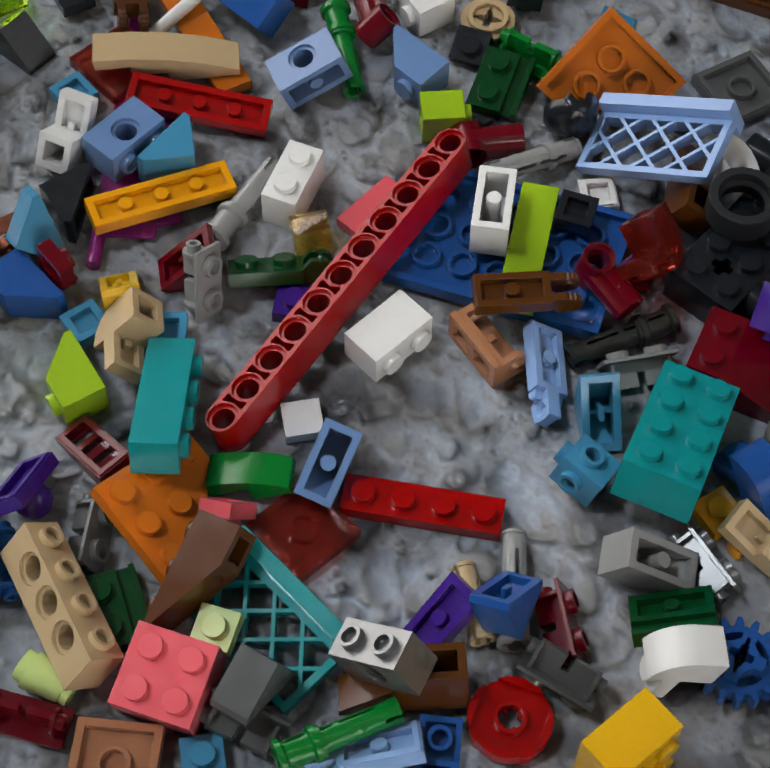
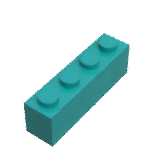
[128,337,204,474]

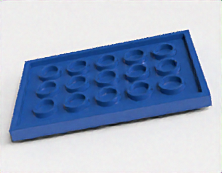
[381,171,636,339]

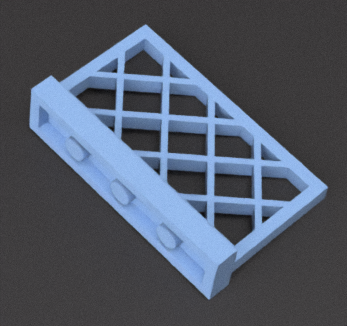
[575,92,745,185]

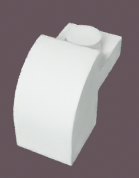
[35,87,99,174]
[639,624,730,697]

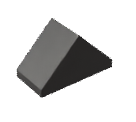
[209,643,294,726]

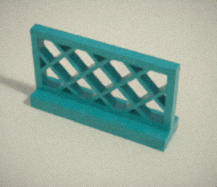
[190,524,343,716]

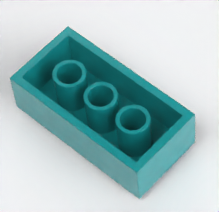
[610,359,740,524]

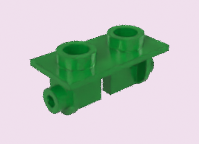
[498,27,563,80]

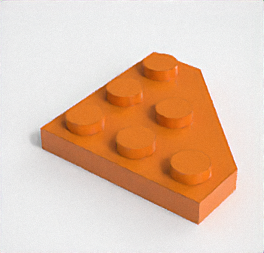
[535,7,687,110]
[90,431,210,585]

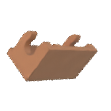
[448,303,526,389]

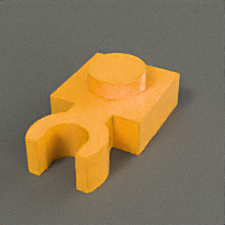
[691,485,742,560]

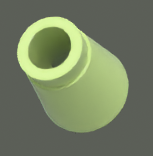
[12,649,77,707]

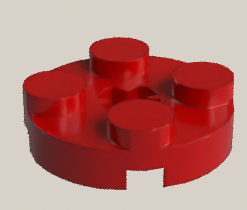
[466,676,554,765]

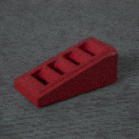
[55,414,130,485]

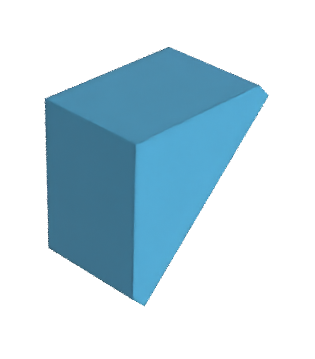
[137,112,196,182]
[5,185,68,255]
[573,372,622,452]

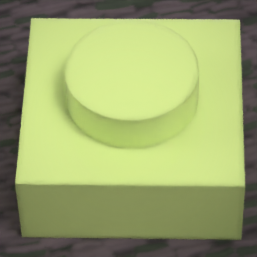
[190,602,245,657]

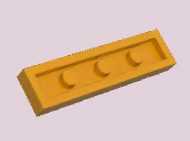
[84,160,237,236]

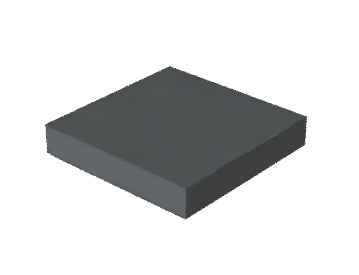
[691,50,770,125]

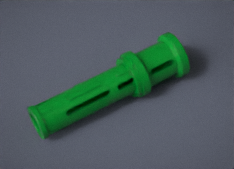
[320,0,366,98]
[269,696,404,768]

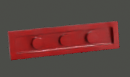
[125,71,273,138]
[339,473,506,542]

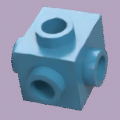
[548,434,621,508]

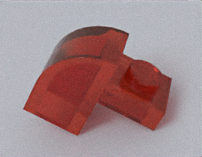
[615,201,683,281]

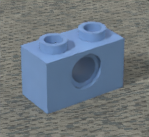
[265,27,353,110]
[81,95,166,183]

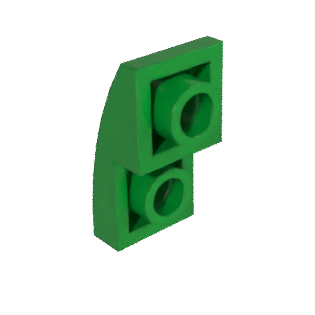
[205,452,296,499]

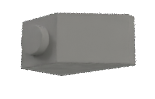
[598,527,699,591]

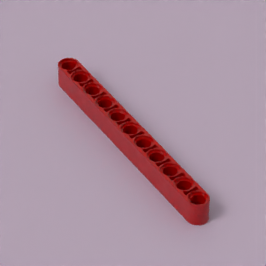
[205,128,472,453]

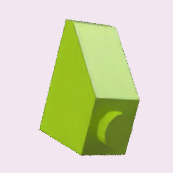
[44,329,111,427]

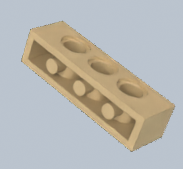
[0,522,124,691]

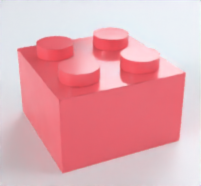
[107,620,227,736]

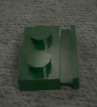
[465,46,536,123]
[85,563,147,653]
[628,585,718,648]

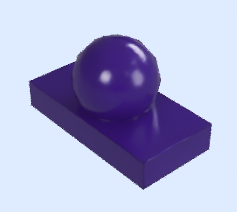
[0,452,59,520]

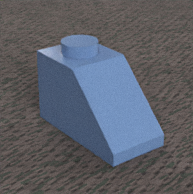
[392,24,449,107]
[293,417,363,509]

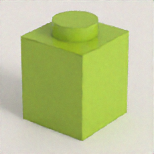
[419,89,472,143]

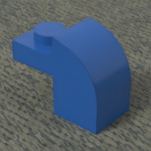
[712,438,770,520]

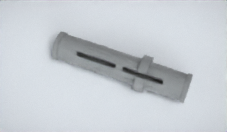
[482,136,583,177]

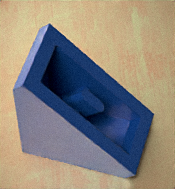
[469,570,543,640]

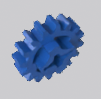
[702,616,770,711]

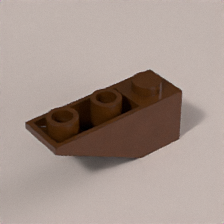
[658,144,721,237]
[144,509,257,631]
[337,642,469,716]

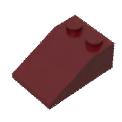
[686,306,770,424]

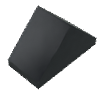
[0,10,56,76]
[39,162,97,244]

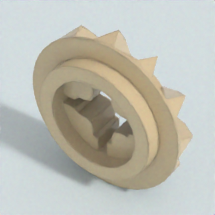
[460,0,515,44]

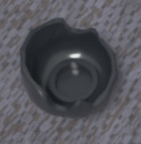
[543,92,598,138]

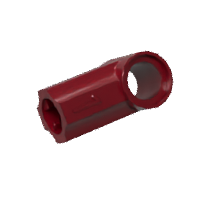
[353,0,401,49]
[452,120,526,169]
[573,242,644,320]

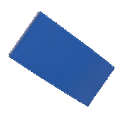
[415,714,463,768]

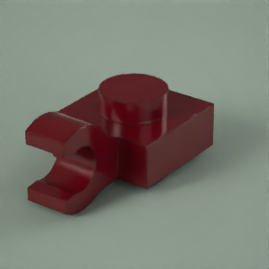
[37,238,78,291]

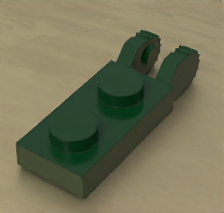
[228,248,333,288]

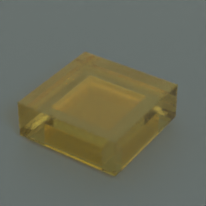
[289,209,333,255]

